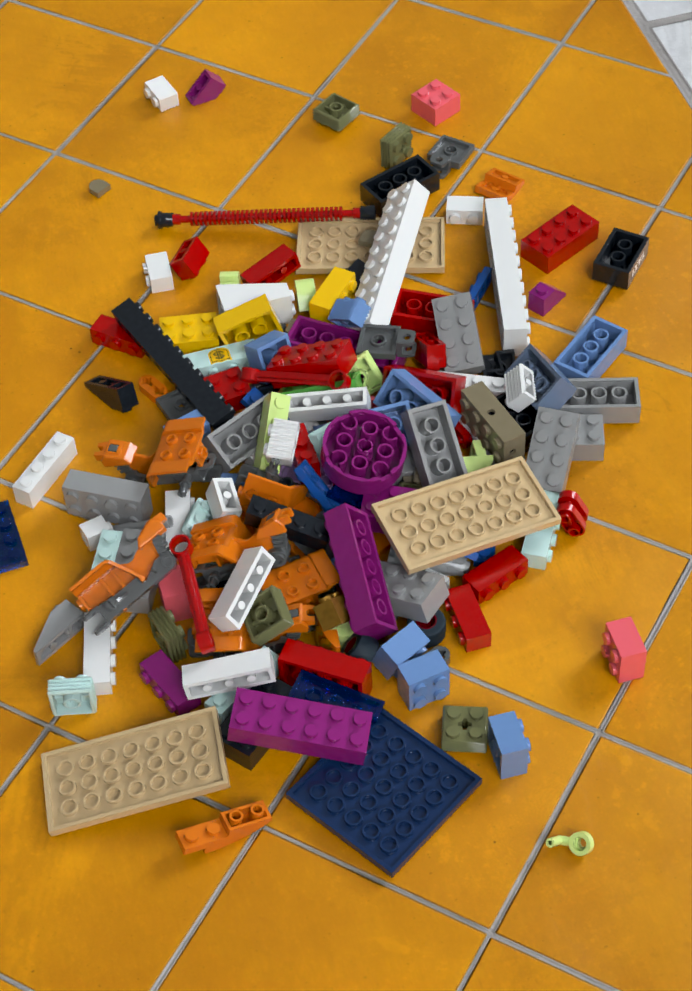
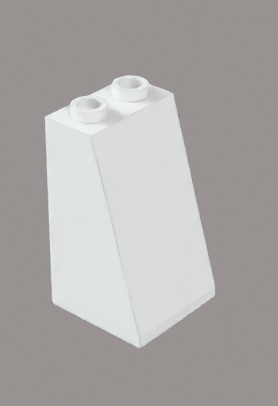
[215,283,296,324]

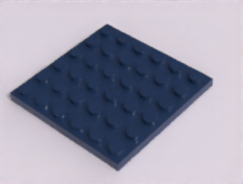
[286,704,482,878]

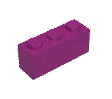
[139,650,201,716]

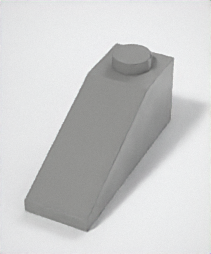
[33,599,84,666]

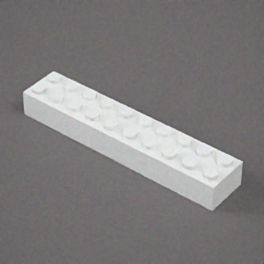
[346,179,430,331]
[484,197,531,356]

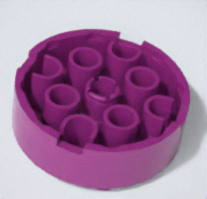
[320,409,407,495]

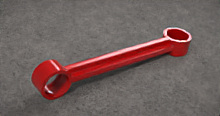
[240,367,351,390]
[169,534,216,655]

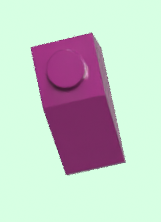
[185,69,226,106]
[528,282,566,317]

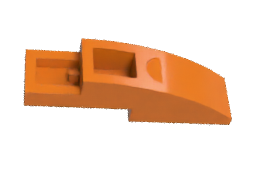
[175,800,272,855]

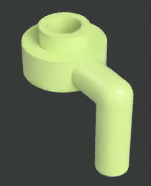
[545,831,594,856]

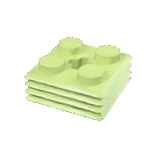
[349,350,383,395]

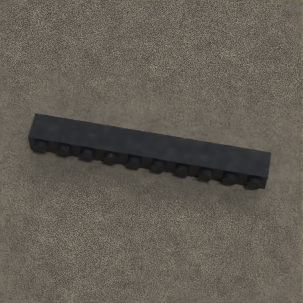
[111,298,236,431]

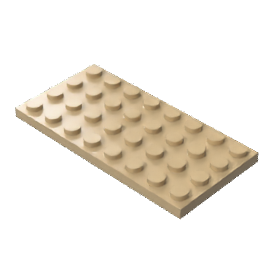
[296,217,445,274]
[371,456,562,575]
[41,706,231,837]

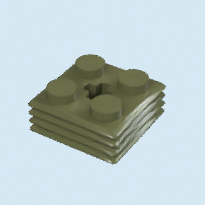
[313,93,360,131]
[380,122,413,170]
[244,585,294,646]
[148,606,189,664]
[441,705,488,753]

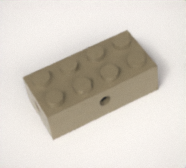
[460,381,526,464]

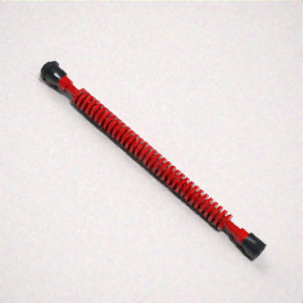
[154,205,376,229]

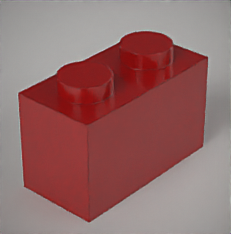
[169,236,210,281]

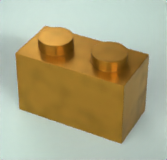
[313,591,350,632]

